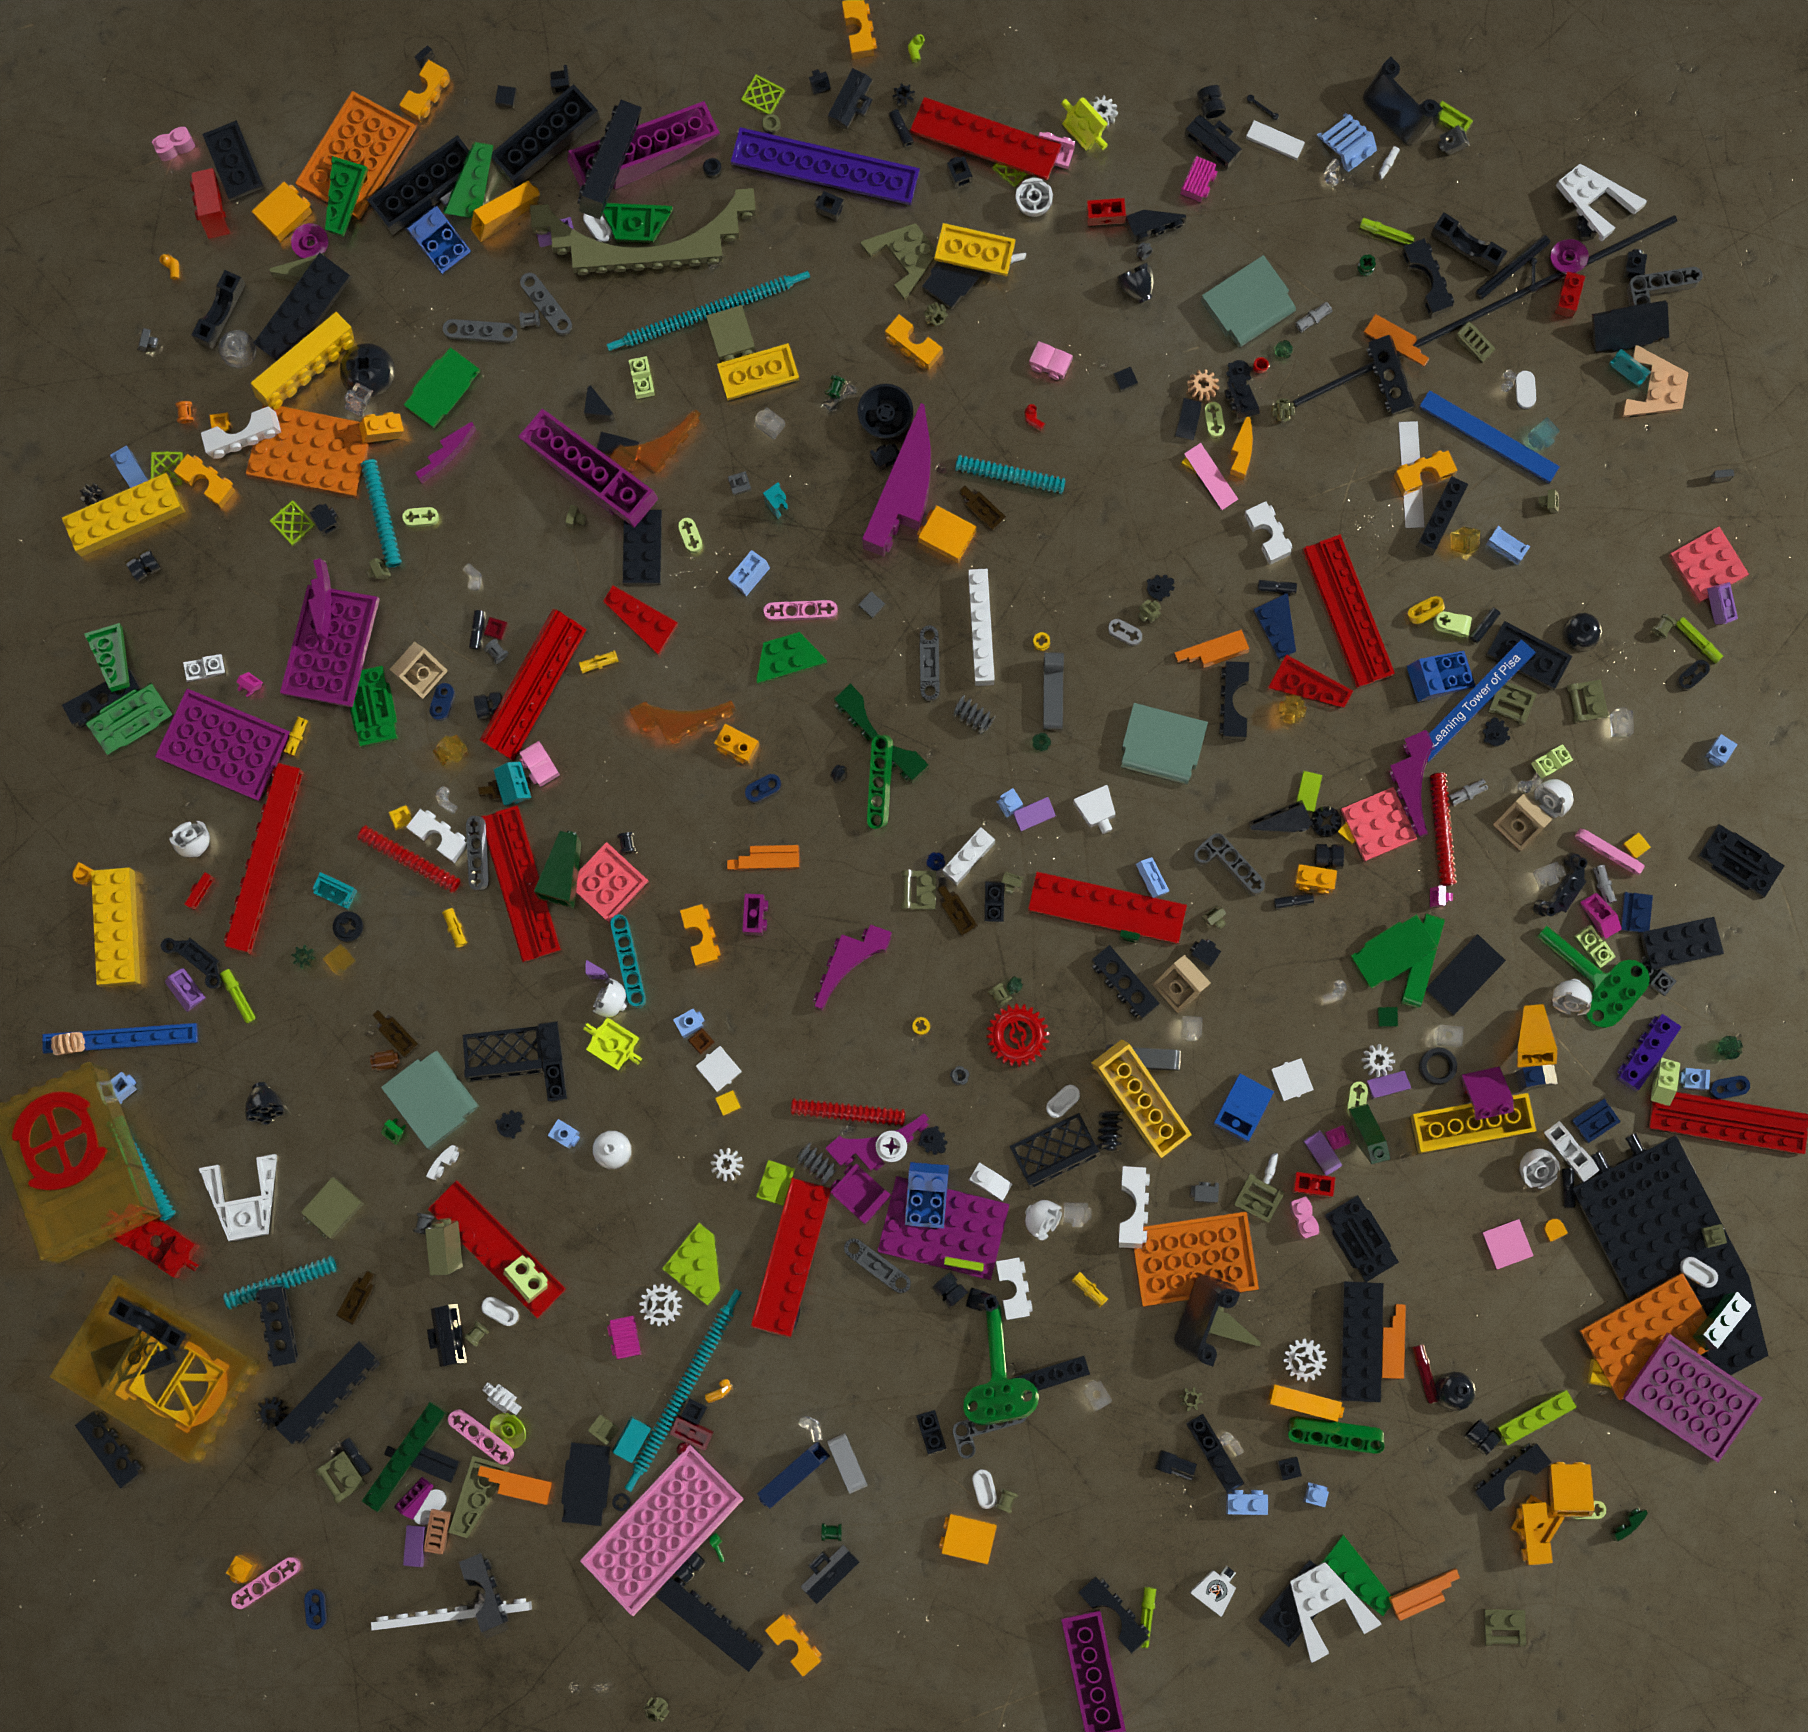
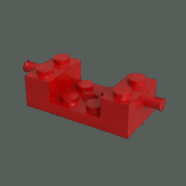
[107,1203,200,1279]

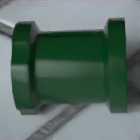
[1357,254,1376,276]
[824,375,846,399]
[821,1523,842,1541]

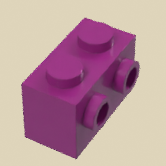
[742,894,768,936]

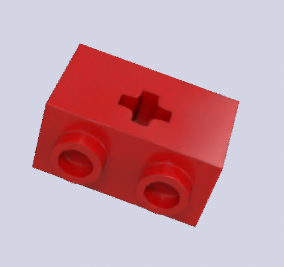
[1086,198,1126,226]
[1554,271,1586,318]
[1292,1172,1336,1198]

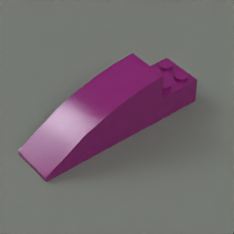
[567,101,720,189]
[862,403,931,557]
[518,408,658,527]

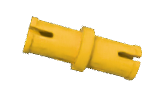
[579,650,619,673]
[283,716,308,756]
[442,908,467,948]
[1072,1272,1108,1308]

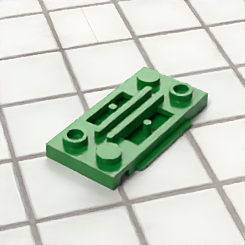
[404,347,480,428]
[350,666,398,747]
[86,682,173,755]
[1351,914,1438,989]

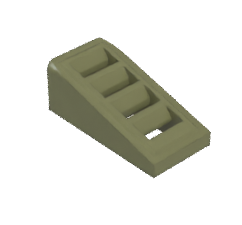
[1455,322,1495,363]

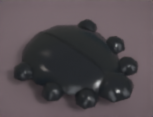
[1226,360,1253,388]
[1147,574,1175,601]
[1483,717,1510,746]
[495,1110,524,1139]
[918,1126,948,1155]

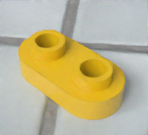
[1408,596,1445,624]

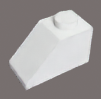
[969,1163,1013,1201]

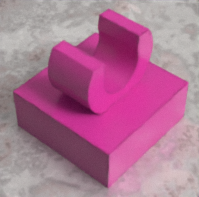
[236,672,263,697]
[1430,886,1453,908]
[1325,1125,1351,1150]

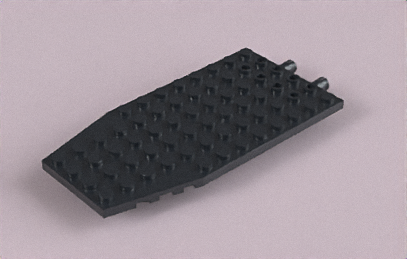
[1571,1133,1769,1376]

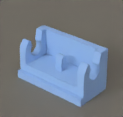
[1486,526,1530,565]
[728,550,770,596]

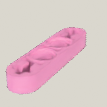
[764,600,838,621]
[1575,828,1645,875]
[448,1409,514,1465]
[231,1557,301,1609]

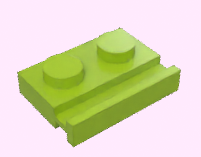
[756,1160,795,1206]

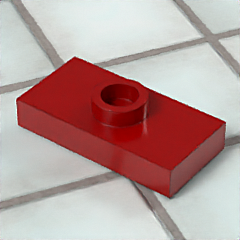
[184,872,214,910]

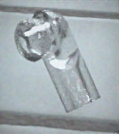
[1324,158,1341,187]
[1501,369,1517,392]
[463,563,482,591]
[1322,980,1347,1005]
[1219,1432,1244,1457]

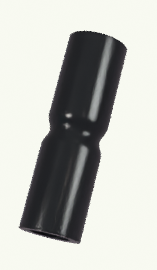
[888,109,914,147]
[1258,580,1297,594]
[1469,607,1501,644]
[469,610,485,650]
[1274,892,1314,910]
[1562,1168,1576,1208]
[340,1437,371,1476]

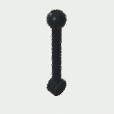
[1247,95,1279,120]
[1530,258,1537,293]

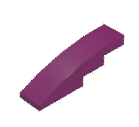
[415,421,476,484]
[308,558,332,639]

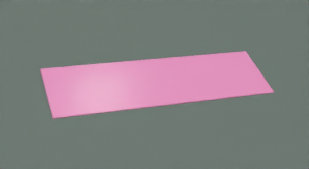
[1185,443,1238,510]

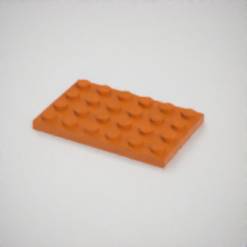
[295,91,417,220]
[246,405,370,497]
[1133,1212,1259,1307]
[1579,1273,1708,1400]

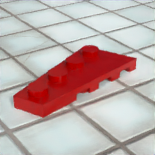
[603,585,678,656]
[1268,654,1353,708]

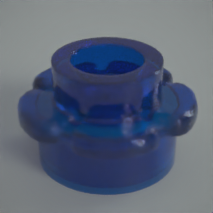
[927,852,946,871]

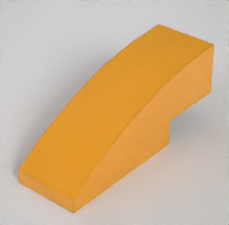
[1230,417,1253,480]

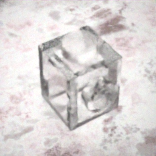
[344,382,373,416]
[755,407,785,440]
[1610,707,1634,737]
[1181,1016,1202,1041]
[1063,1203,1092,1227]

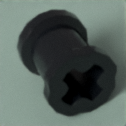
[617,832,637,854]

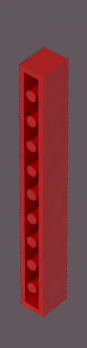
[224,763,303,954]

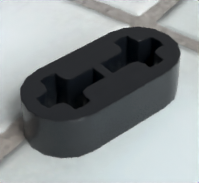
[1677,660,1710,691]

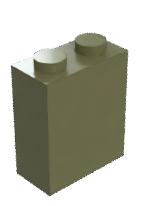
[706,305,756,363]
[301,1177,364,1239]
[425,1218,463,1275]

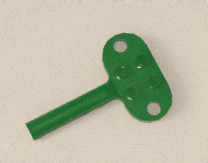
[1537,925,1650,1028]
[963,1304,1039,1425]

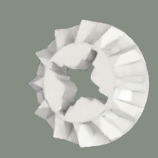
[876,1131,907,1162]

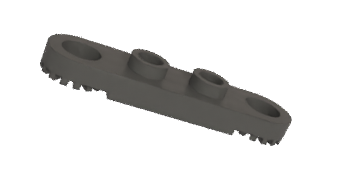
[520,273,572,336]
[443,319,518,343]
[920,625,940,701]
[844,1238,911,1293]

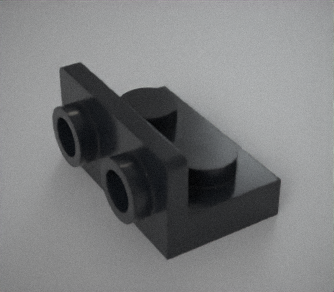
[1224,381,1260,419]

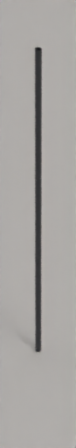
[1292,215,1678,407]

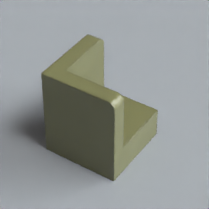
[588,1415,619,1445]

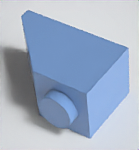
[110,446,148,488]

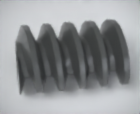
[953,695,996,734]
[796,1142,837,1185]

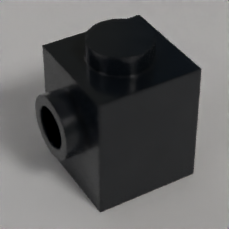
[310,503,340,536]
[1190,939,1221,970]

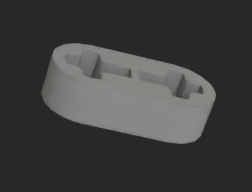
[1108,619,1142,646]

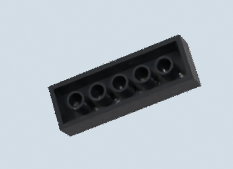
[491,84,600,188]
[577,99,642,220]
[367,135,470,235]
[253,252,352,361]
[1339,1281,1384,1402]
[276,1341,382,1445]

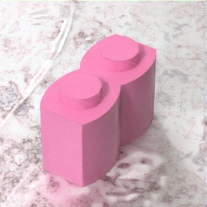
[152,127,195,161]
[1029,341,1073,380]
[519,741,560,787]
[1290,1197,1319,1239]

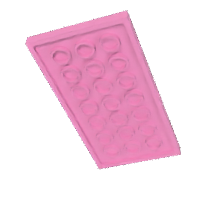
[580,1445,744,1616]

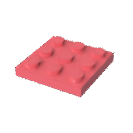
[1669,526,1749,603]
[1340,787,1417,862]
[576,842,649,923]

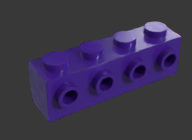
[1616,1014,1682,1092]

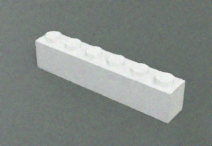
[968,569,994,686]

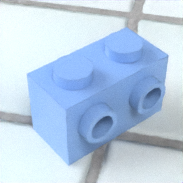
[1226,1490,1268,1515]

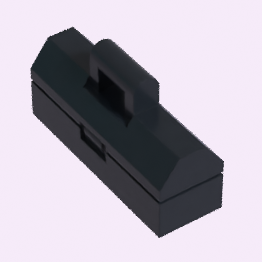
[828,68,873,129]
[1185,115,1242,169]
[427,1304,467,1367]
[801,1544,860,1604]

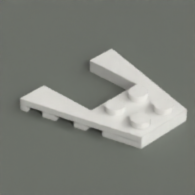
[1556,164,1647,241]
[199,1154,277,1242]
[1290,1562,1382,1663]

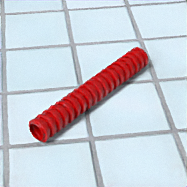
[1430,773,1457,886]
[357,825,460,893]
[791,1098,905,1126]

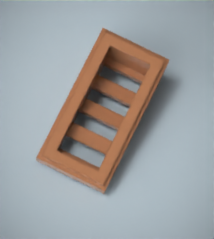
[424,1509,451,1554]

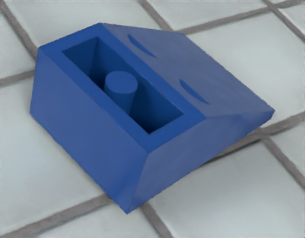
[405,205,471,274]
[1407,651,1476,702]
[1213,1073,1274,1143]
[905,1162,949,1228]

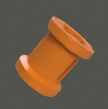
[175,401,194,424]

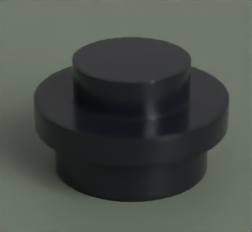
[703,158,722,177]
[830,765,848,783]

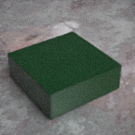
[1119,930,1140,943]
[1377,1007,1398,1027]

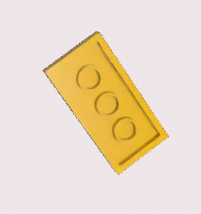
[934,223,1016,277]
[717,343,799,401]

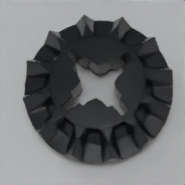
[1311,806,1342,837]
[332,911,363,942]

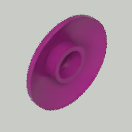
[291,223,328,259]
[1551,239,1589,273]

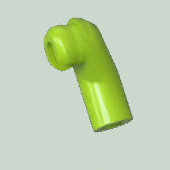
[908,34,925,63]

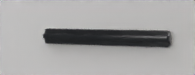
[1476,235,1551,299]

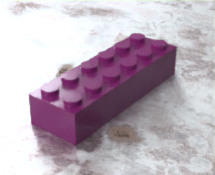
[1061,1610,1126,1732]

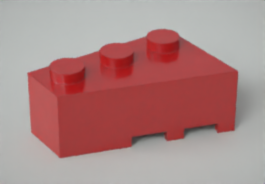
[190,168,230,239]

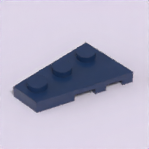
[1253,593,1296,661]

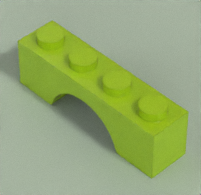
[1495,1390,1577,1446]

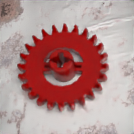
[986,1003,1050,1067]

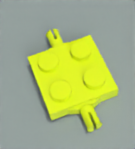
[1061,97,1108,151]
[583,1017,642,1071]

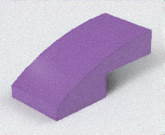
[1303,1130,1342,1176]

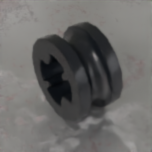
[612,1493,631,1511]

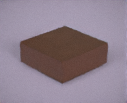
[688,1028,715,1055]

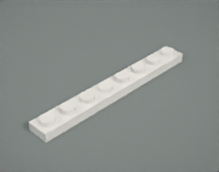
[371,1598,532,1630]

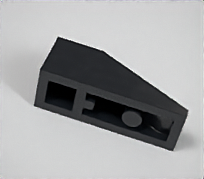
[1249,800,1312,832]

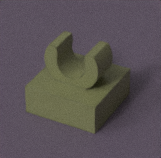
[1539,489,1559,513]
[565,505,587,529]
[365,558,391,580]
[1002,872,1024,894]
[1202,905,1226,929]
[1701,1224,1727,1248]

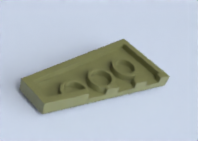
[448,1455,510,1538]

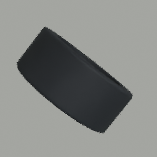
[1419,1047,1458,1085]

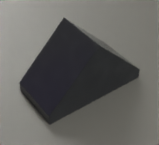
[584,385,615,421]

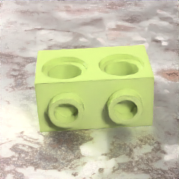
[1651,1058,1680,1106]
[504,1255,548,1303]

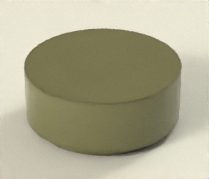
[762,114,781,134]

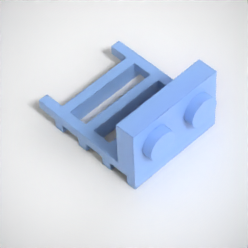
[1317,113,1377,172]

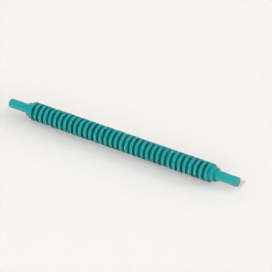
[606,271,810,351]
[625,1289,742,1492]

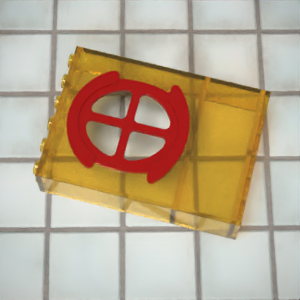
[0,1062,161,1264]

